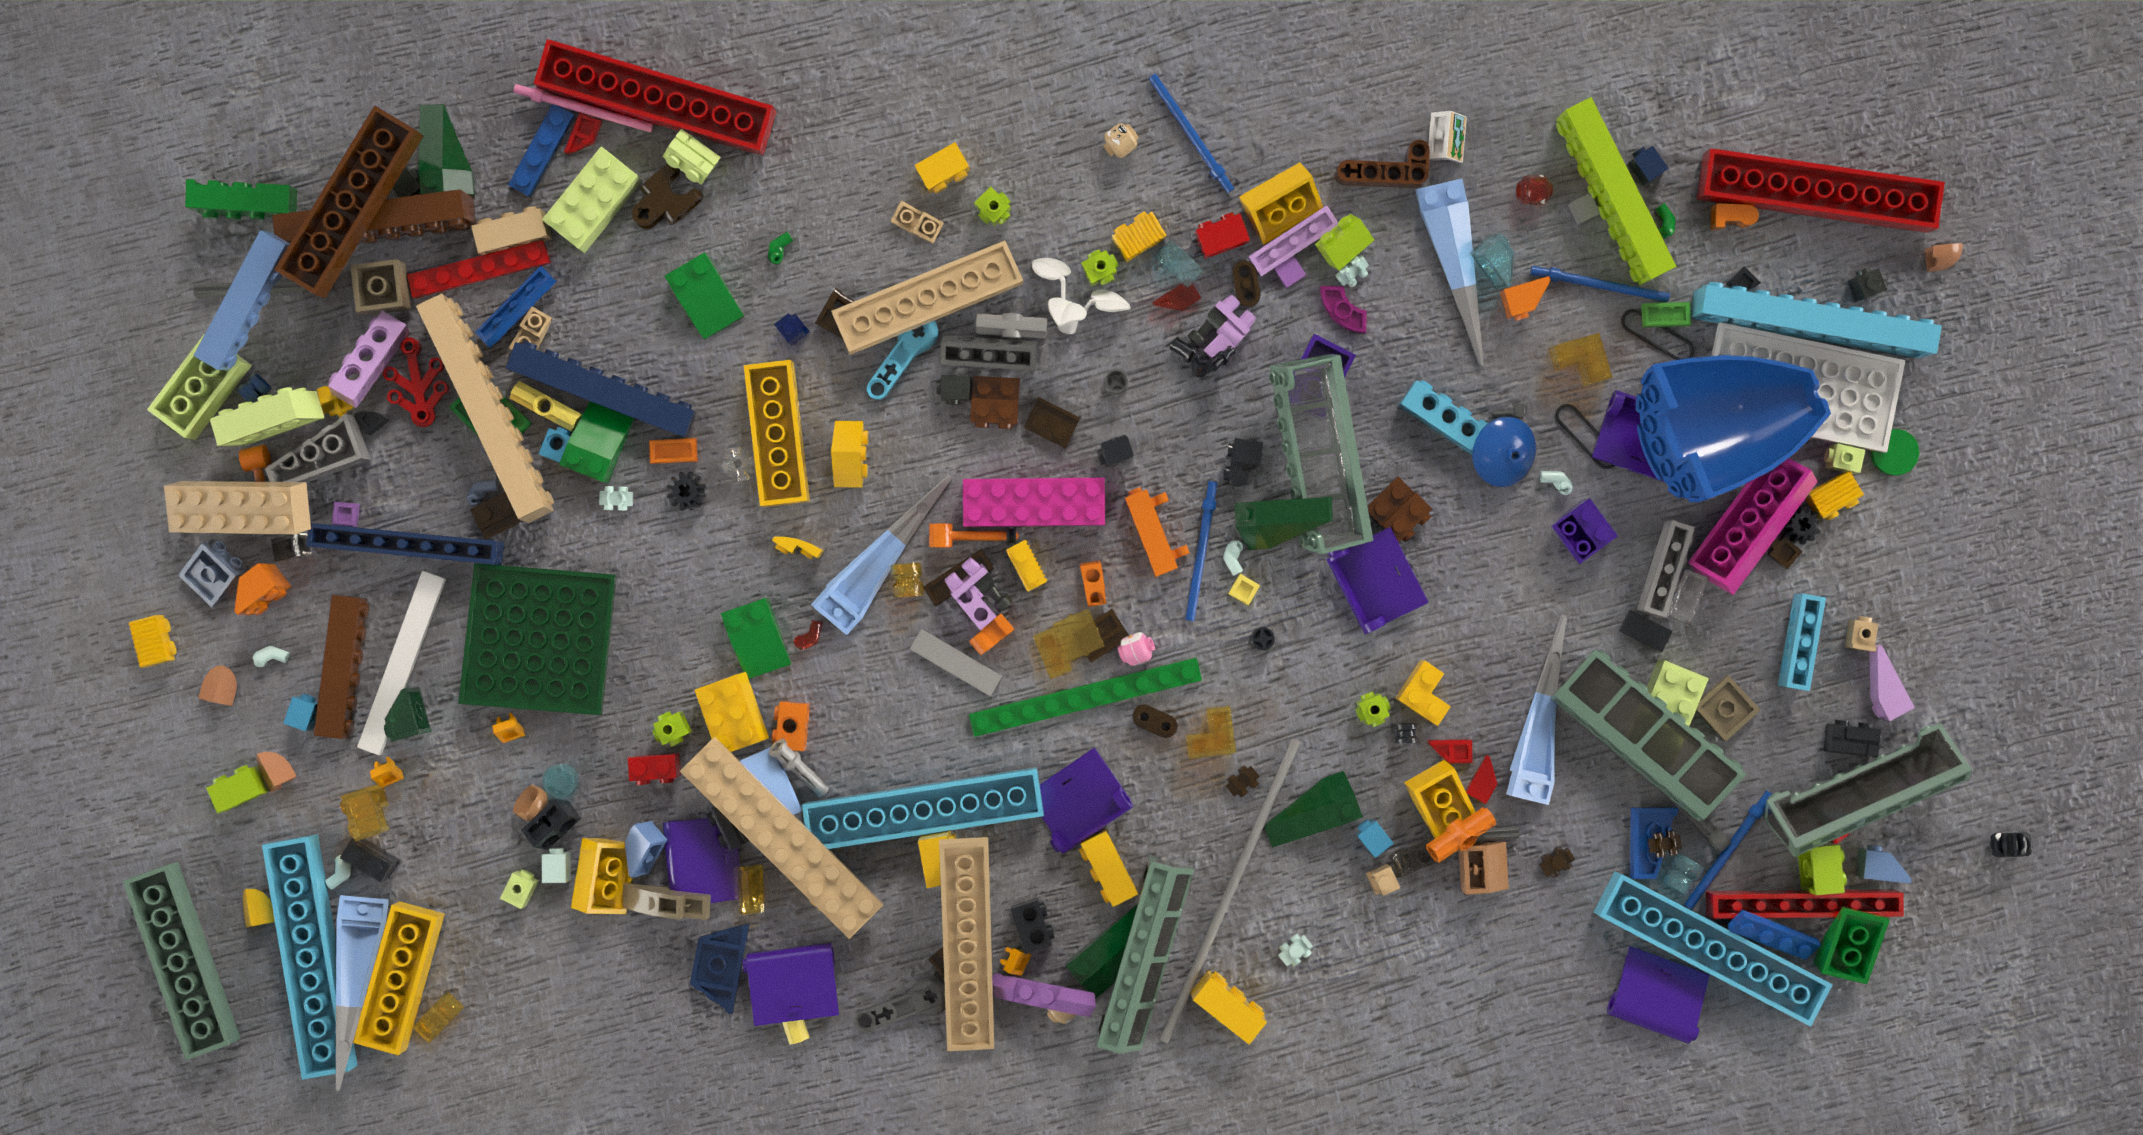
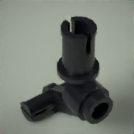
[1169,337,1236,378]

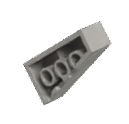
[265,414,371,483]

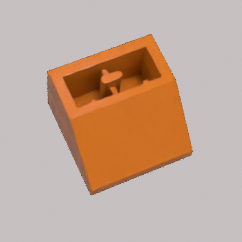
[234,563,292,616]

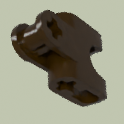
[632,163,704,229]

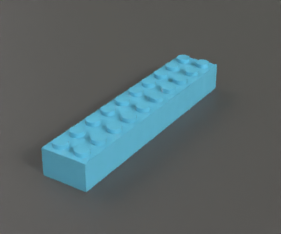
[1690,282,1942,359]
[802,767,1044,849]
[262,834,358,1080]
[1593,871,1833,1027]

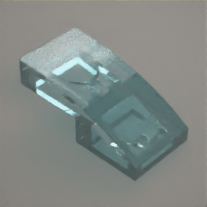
[1154,240,1204,288]

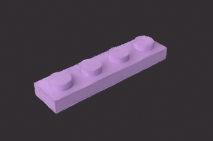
[1248,206,1338,277]

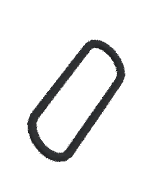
[1621,309,1695,360]
[1555,403,1615,469]

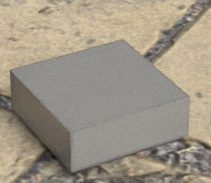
[1567,193,1600,225]

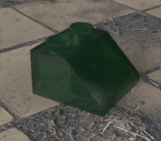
[384,687,432,742]

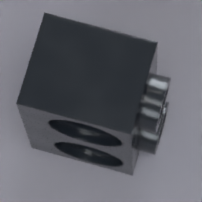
[521,798,581,850]
[1010,897,1055,954]

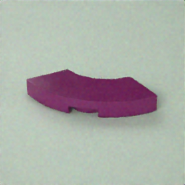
[1320,286,1367,334]

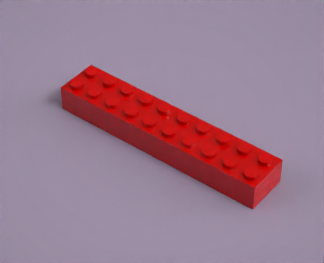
[533,39,777,156]
[1696,148,1945,233]

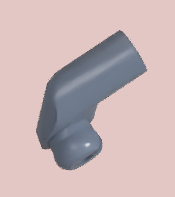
[467,479,499,506]

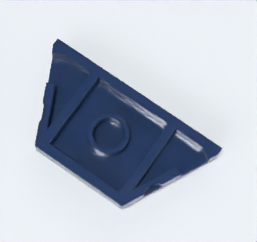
[690,923,750,1014]

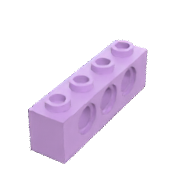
[328,311,409,408]

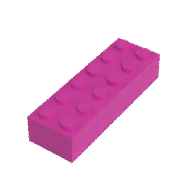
[1688,458,1818,595]
[963,478,1105,527]

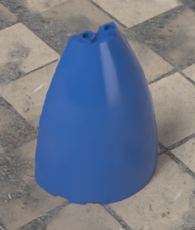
[1636,355,1831,502]

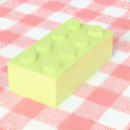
[542,146,643,253]
[147,334,252,440]
[210,387,324,446]
[1626,660,1709,766]

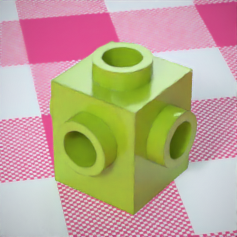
[974,186,1011,227]
[1081,249,1119,287]
[1355,691,1391,727]
[652,711,692,747]

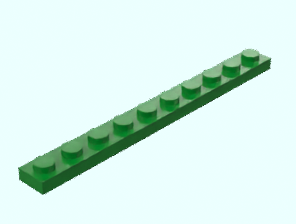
[969,658,1202,737]

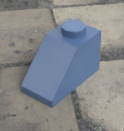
[625,821,667,878]
[1856,844,1911,884]

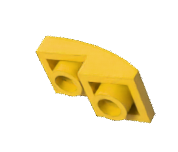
[772,536,824,560]

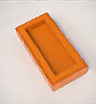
[649,438,698,464]

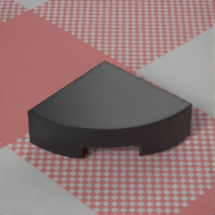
[1726,266,1761,290]
[354,412,390,435]

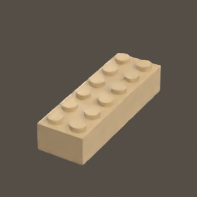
[164,481,311,534]

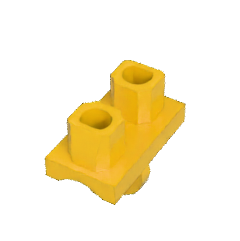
[317,378,364,418]

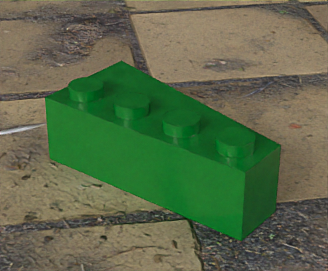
[185,179,297,220]

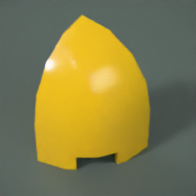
[243,889,275,928]

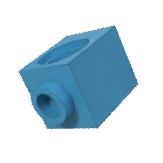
[539,426,571,462]
[283,693,318,731]
[1355,819,1394,858]

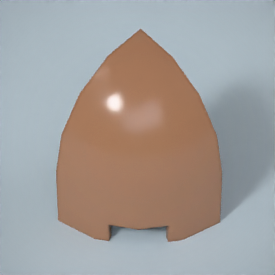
[1924,243,1963,272]
[198,665,237,706]
[256,752,296,793]

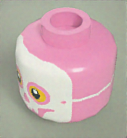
[1118,632,1155,666]

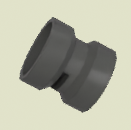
[1104,369,1128,395]

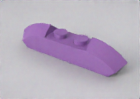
[992,973,1096,1017]

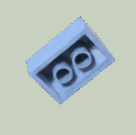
[740,747,802,815]

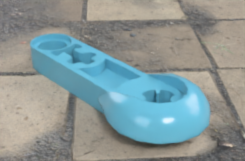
[867,321,938,400]

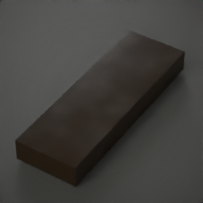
[923,549,994,607]

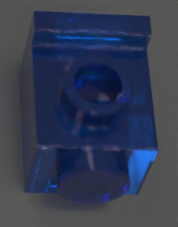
[774,313,810,346]

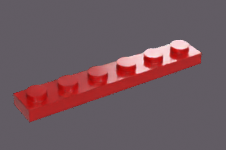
[407,240,551,299]

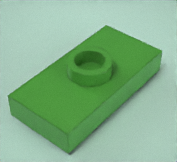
[1641,302,1691,328]

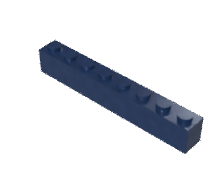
[506,340,696,438]
[306,523,504,565]

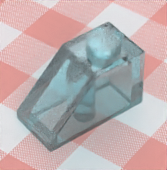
[1470,233,1514,290]

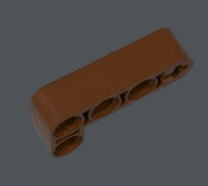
[1334,139,1430,188]

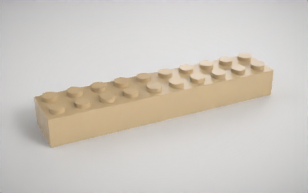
[416,294,554,523]

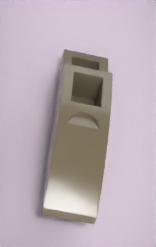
[622,883,711,920]

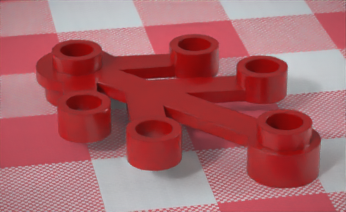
[383,337,449,427]

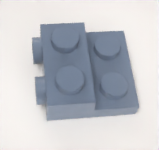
[178,539,247,607]

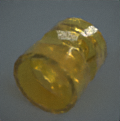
[891,563,924,598]

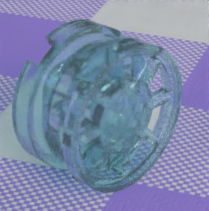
[542,763,579,798]

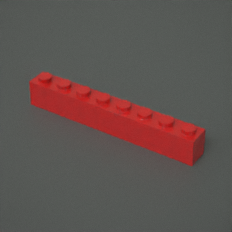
[1705,889,1904,918]

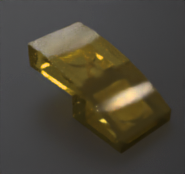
[412,991,464,1044]

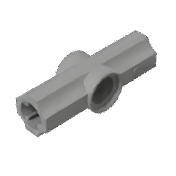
[976,313,1048,339]

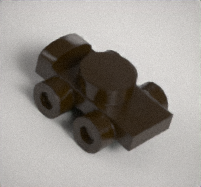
[1225,765,1260,798]
[1647,830,1682,857]
[1539,846,1575,878]

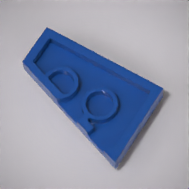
[1630,807,1679,879]

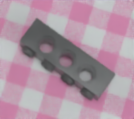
[940,335,1038,371]

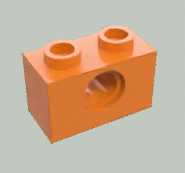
[772,701,810,751]

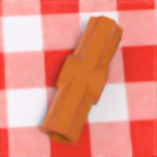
[1426,807,1496,862]

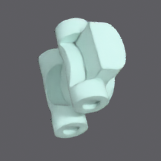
[1335,255,1369,287]
[599,486,633,511]
[1278,934,1313,967]

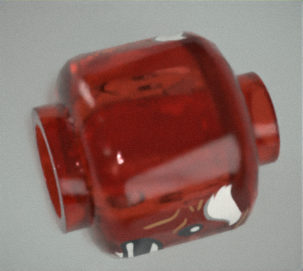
[1516,175,1553,206]

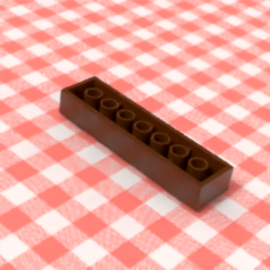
[274,105,424,299]
[272,189,477,244]

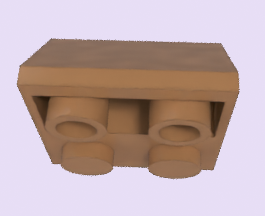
[1459,841,1509,894]

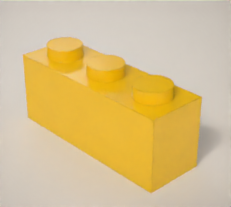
[1079,829,1138,907]

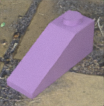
[1869,645,1915,721]

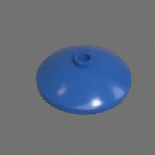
[1472,417,1536,487]

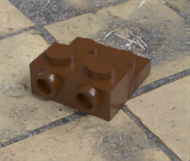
[970,376,1020,429]
[1367,476,1432,542]

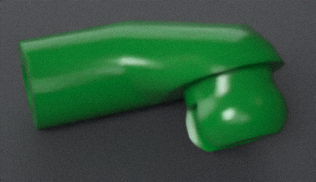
[1655,202,1676,239]
[768,231,793,265]

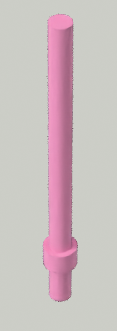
[513,84,654,133]

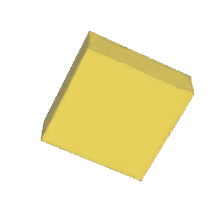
[1228,574,1260,606]

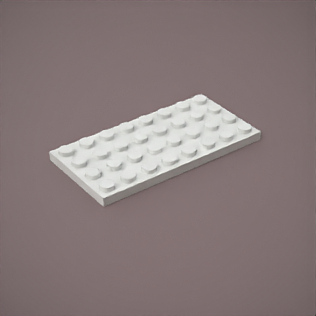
[1711,322,1905,453]

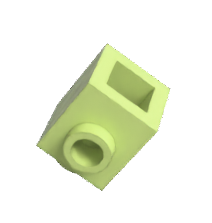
[1824,444,1865,474]
[500,869,539,909]

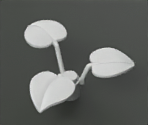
[1031,258,1131,334]

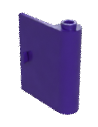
[1592,390,1665,483]
[1326,527,1429,635]
[1040,747,1134,854]
[663,818,743,903]
[743,943,839,1026]
[1607,946,1710,1044]

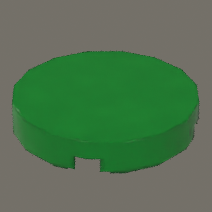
[1871,429,1920,476]

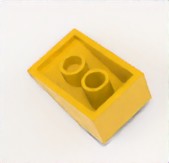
[1404,760,1475,838]

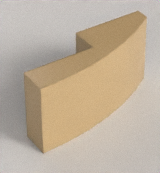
[890,201,944,244]
[509,307,552,351]

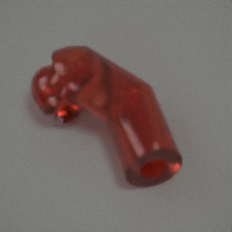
[794,620,823,650]

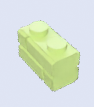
[662,129,721,185]

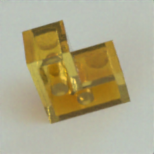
[1548,333,1613,387]
[1185,705,1236,759]
[340,784,390,842]

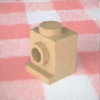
[1844,616,1878,652]
[1366,863,1400,896]

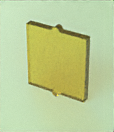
[1053,609,1104,662]

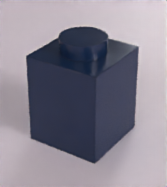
[1628,146,1669,186]

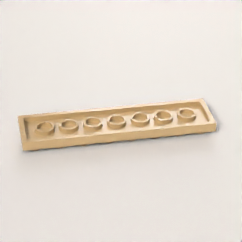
[831,241,1024,355]

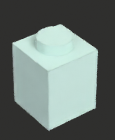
[542,848,571,883]

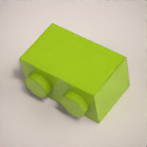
[1315,214,1374,271]
[206,765,269,814]

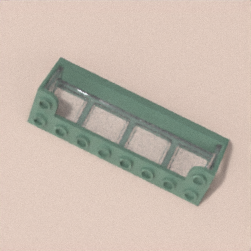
[1269,354,1373,554]

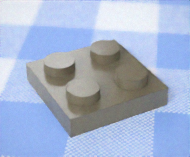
[1696,675,1760,742]

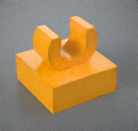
[492,713,525,743]
[370,756,404,788]
[1000,947,1032,976]

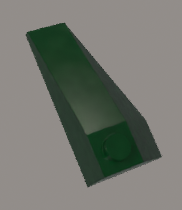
[419,104,475,196]
[1234,497,1333,550]
[1264,771,1363,848]
[1066,903,1138,999]

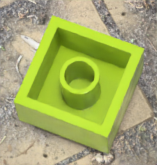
[1798,842,1847,895]

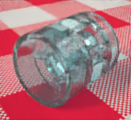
[1661,853,1705,897]

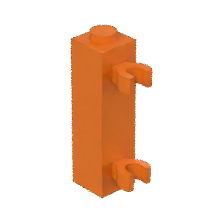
[1125,487,1190,577]

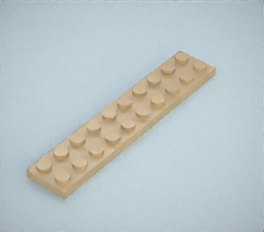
[680,737,883,939]
[939,837,994,1051]

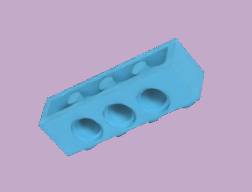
[1398,380,1488,455]
[1778,594,1826,691]

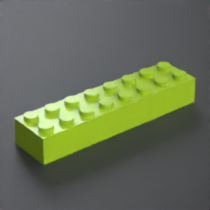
[1556,97,1677,286]

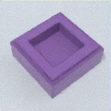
[1273,255,1306,288]
[332,502,360,527]

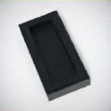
[1619,610,1673,652]

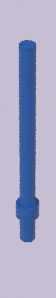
[1149,73,1235,194]
[1530,266,1670,302]
[1185,481,1218,621]
[1684,790,1772,910]

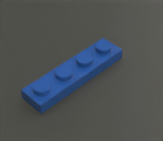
[508,104,575,198]
[475,266,557,348]
[1728,910,1820,960]

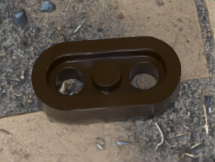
[1232,260,1261,308]
[1132,704,1177,738]

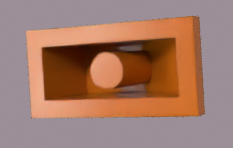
[1500,276,1551,321]

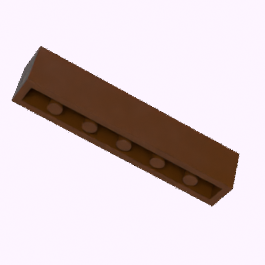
[314,595,369,739]

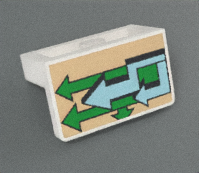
[1428,111,1467,163]

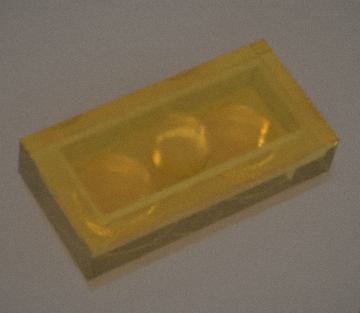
[1032,627,1072,679]
[738,864,764,915]

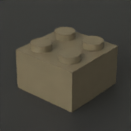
[350,259,411,316]

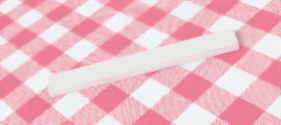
[357,571,446,755]

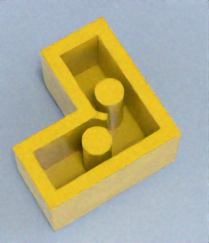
[831,421,868,488]
[1394,660,1451,726]

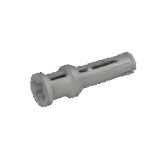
[769,739,829,797]

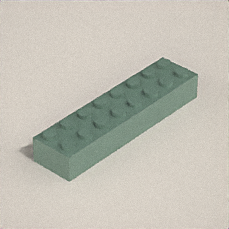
[122,862,241,1060]

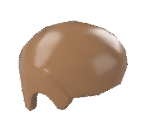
[513,784,549,821]

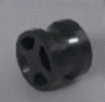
[1250,627,1275,651]
[1394,723,1418,744]

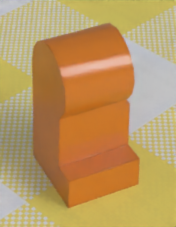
[1710,203,1759,231]
[1080,560,1107,607]
[969,613,1015,656]

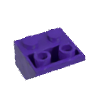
[1551,498,1618,564]

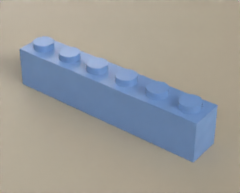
[193,230,290,370]

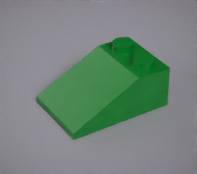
[664,252,744,340]
[559,401,635,483]
[720,598,791,679]
[1814,907,1890,984]

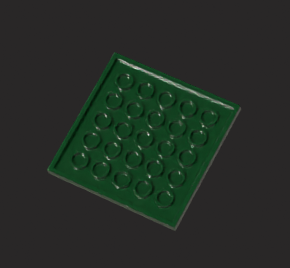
[458,563,617,716]

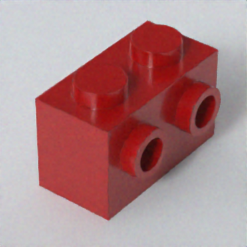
[1195,212,1250,260]
[627,752,681,785]

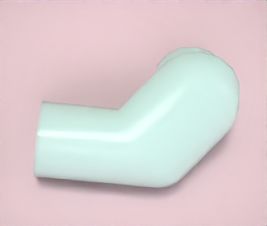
[1540,471,1573,495]
[1223,540,1243,576]
[253,646,290,667]
[325,855,351,889]

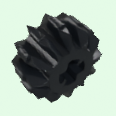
[666,471,707,511]
[1783,505,1822,545]
[1989,832,2033,857]

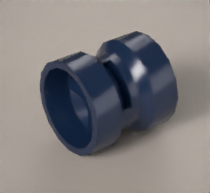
[237,372,272,403]

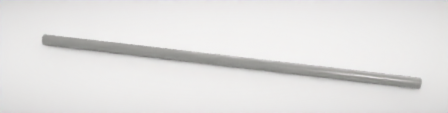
[1160,738,1301,1043]

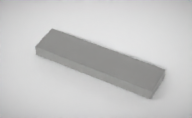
[910,629,1002,696]

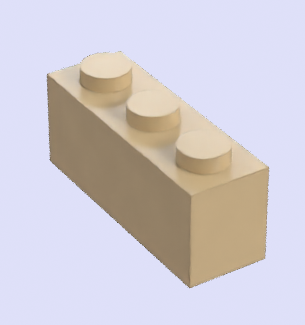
[471,206,552,255]

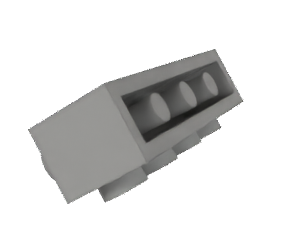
[1637,520,1695,618]

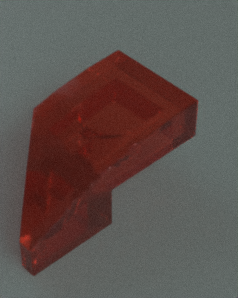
[1152,278,1202,311]

